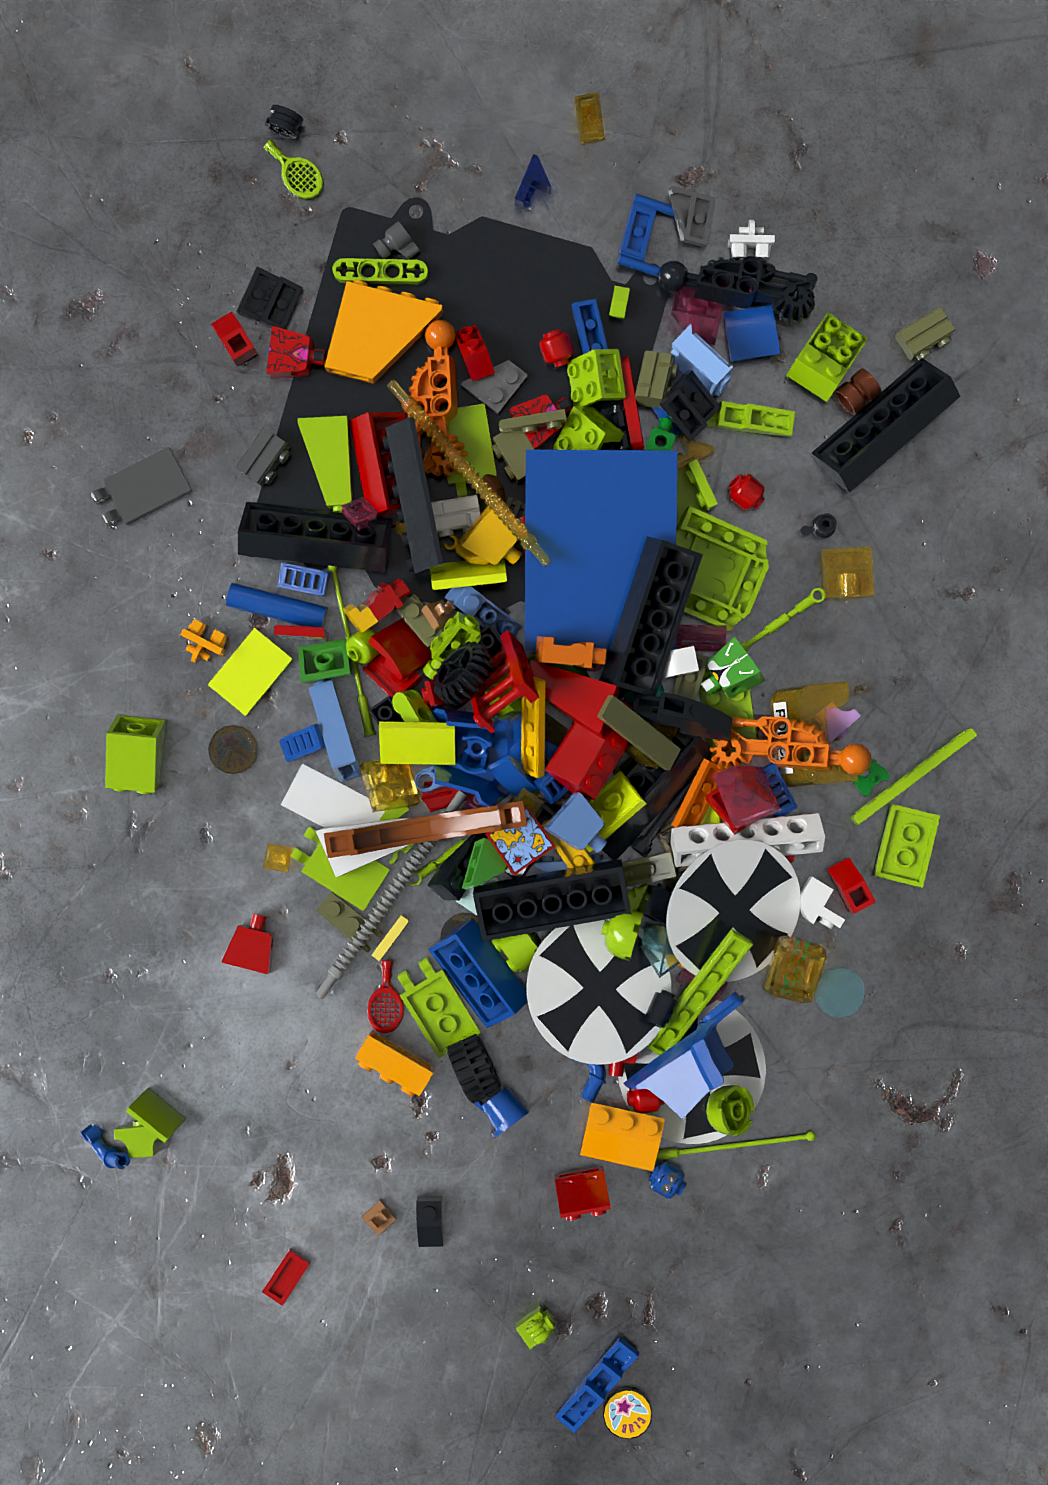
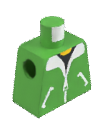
[701,637,765,698]

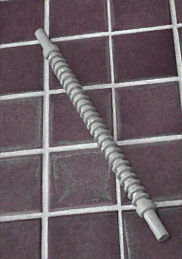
[315,791,467,999]

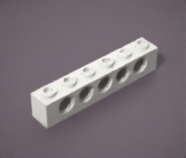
[671,813,825,867]

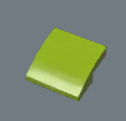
[125,1088,186,1143]

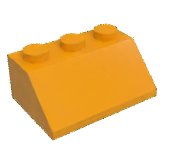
[355,1030,436,1097]
[580,1103,665,1172]

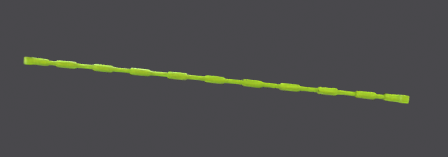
[408,588,825,886]

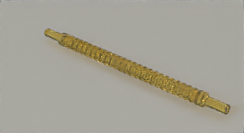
[387,380,552,567]

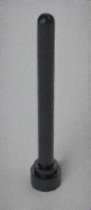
[630,758,712,858]

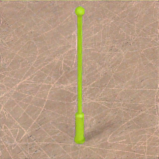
[328,565,376,737]
[656,1131,816,1160]

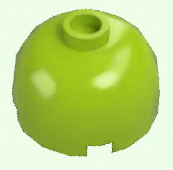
[601,910,644,961]
[706,1085,754,1136]

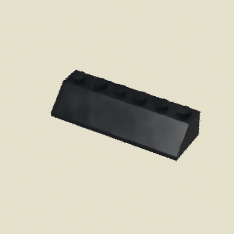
[811,359,961,493]
[382,416,445,578]
[238,502,392,572]
[600,536,703,696]
[601,725,713,860]
[473,859,631,942]

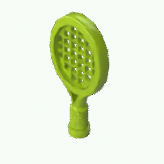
[264,140,323,199]

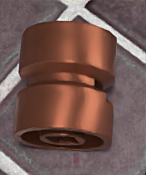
[834,368,882,415]

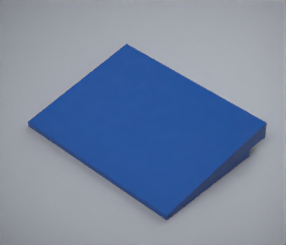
[525,450,677,651]

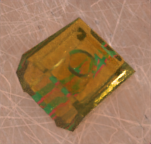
[763,935,827,1003]

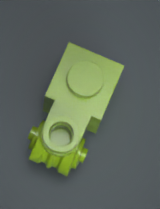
[515,1306,556,1349]

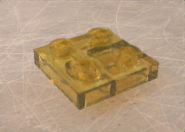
[821,546,875,599]
[360,760,420,812]

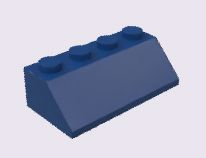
[428,919,528,1028]

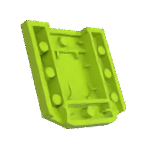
[676,506,769,631]

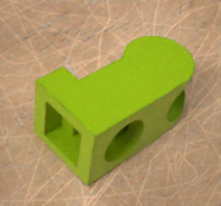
[392,690,437,722]

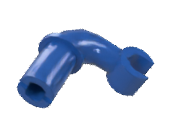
[571,1059,607,1103]
[80,1124,130,1169]

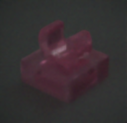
[342,497,377,531]

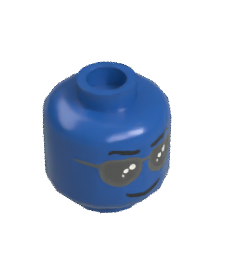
[648,1161,687,1199]

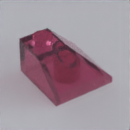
[671,287,723,345]
[713,765,781,829]

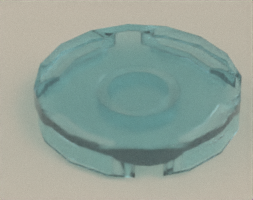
[814,968,865,1018]

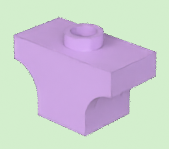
[811,702,861,742]

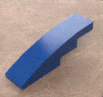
[555,1336,640,1433]

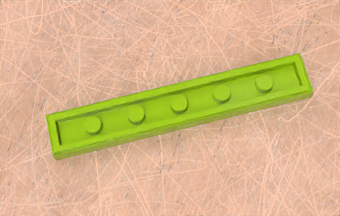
[850,728,977,825]
[646,929,753,1055]

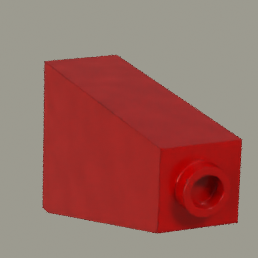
[530,660,620,739]

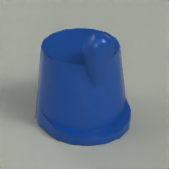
[474,1087,529,1138]

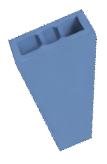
[308,680,364,783]

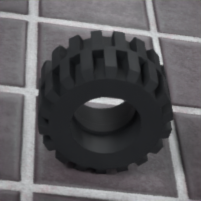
[448,1034,501,1104]

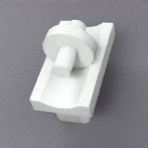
[728,220,775,261]

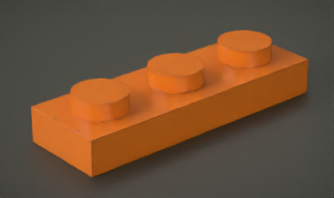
[672,758,726,828]

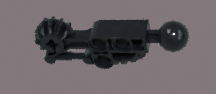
[658,256,818,324]

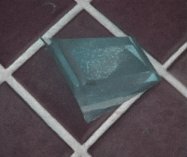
[641,922,680,978]

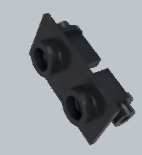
[601,405,632,450]

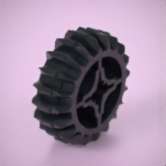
[433,641,494,706]

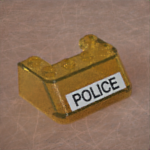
[770,681,858,787]

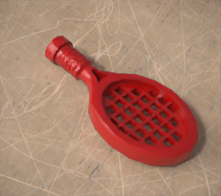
[367,960,404,1034]

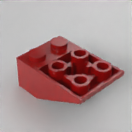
[554,1166,611,1221]

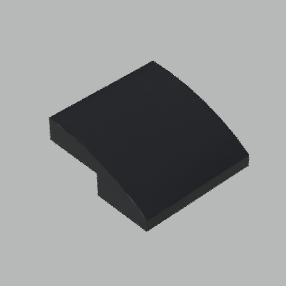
[236,266,303,329]
[659,370,721,442]

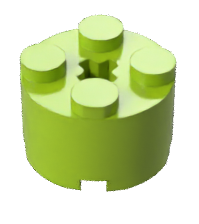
[492,932,542,973]

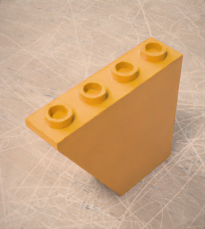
[325,280,443,384]

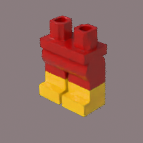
[342,579,411,633]

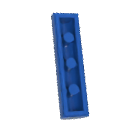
[571,299,608,401]
[226,582,328,628]

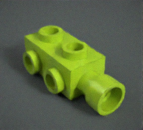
[423,612,481,680]

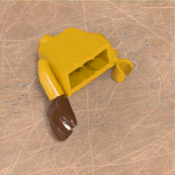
[444,474,521,565]

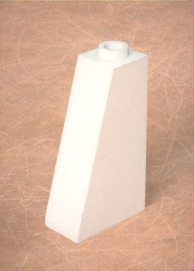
[316,817,411,877]

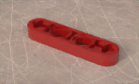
[620,356,645,450]

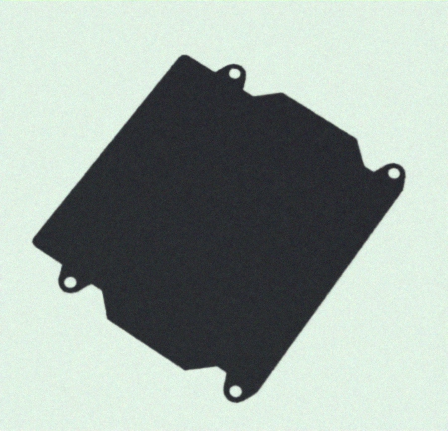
[257,197,668,613]

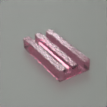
[676,625,726,651]

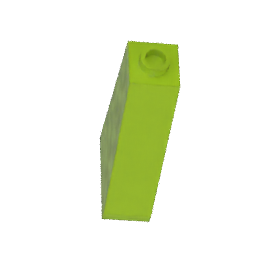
[298,416,353,513]

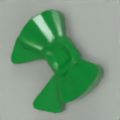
[853,759,889,796]

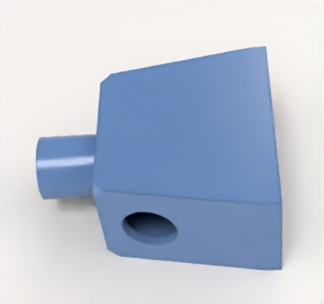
[543,792,607,853]

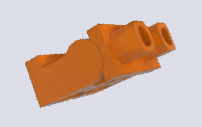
[535,636,606,668]

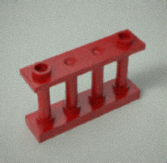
[471,630,539,734]

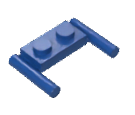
[617,193,674,277]

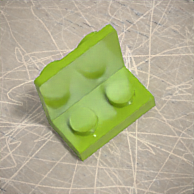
[567,349,626,406]
[553,406,624,450]
[677,459,718,525]

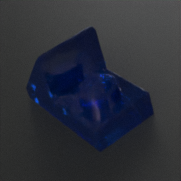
[515,154,551,209]

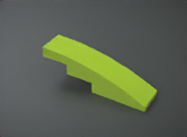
[706,401,795,437]

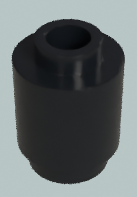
[646,990,678,1029]

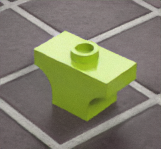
[114,1120,158,1158]

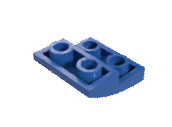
[723,305,780,361]

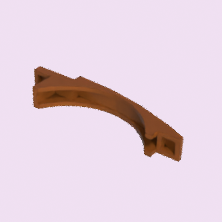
[324,801,527,858]

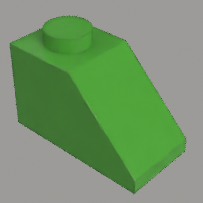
[462,838,508,890]

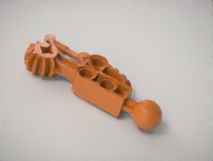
[406,319,468,477]
[710,716,872,775]

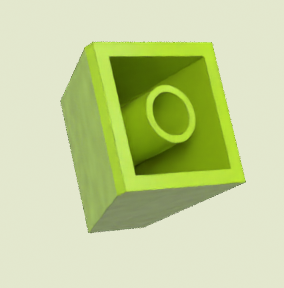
[105,715,166,794]

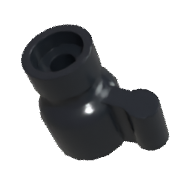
[798,513,837,540]

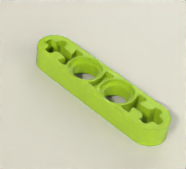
[332,258,428,285]

